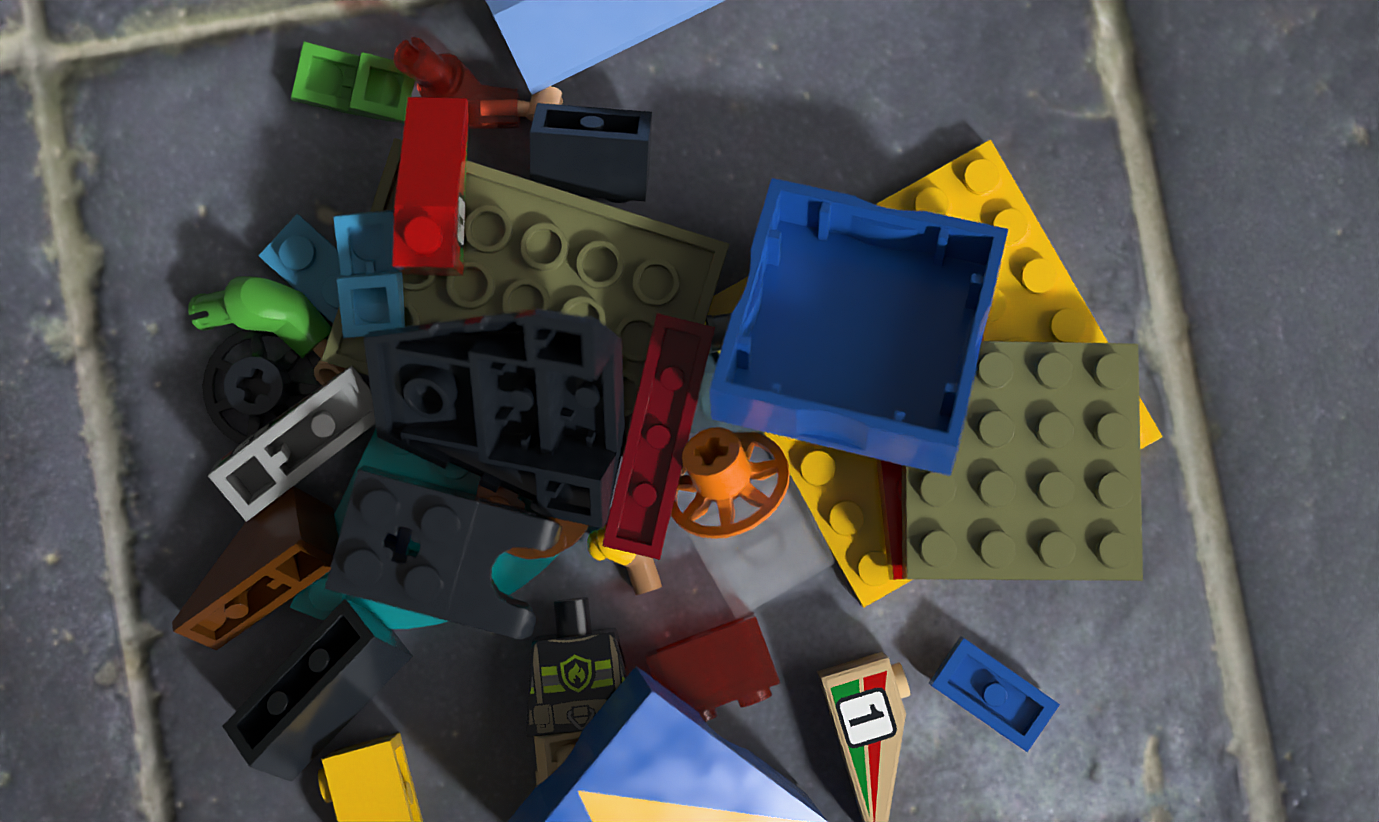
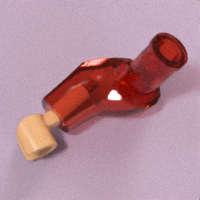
[394,37,563,129]

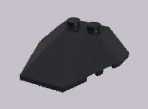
[364,309,625,528]

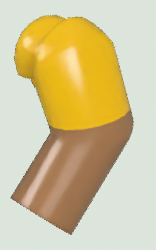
[587,524,662,595]

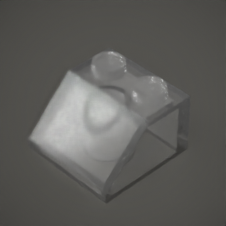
[687,473,836,619]

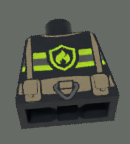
[526,597,629,737]

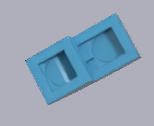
[333,210,405,338]

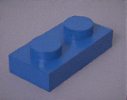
[928,636,1060,753]

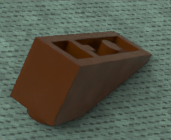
[172,486,339,651]

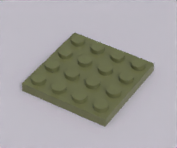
[901,341,1143,581]

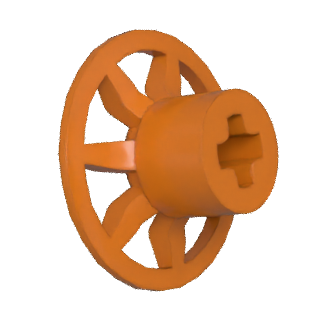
[671,427,790,538]

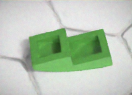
[291,41,418,124]

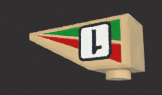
[817,652,911,822]

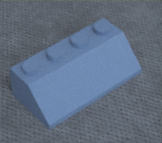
[484,0,725,95]

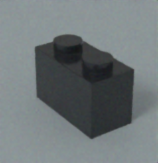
[530,103,652,203]

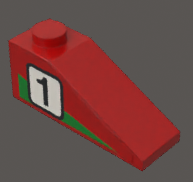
[393,97,468,276]

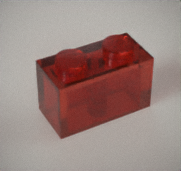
[646,612,780,722]

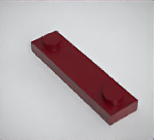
[602,313,715,560]

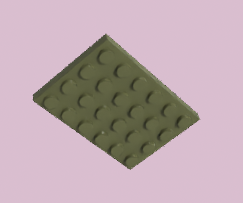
[321,137,730,457]

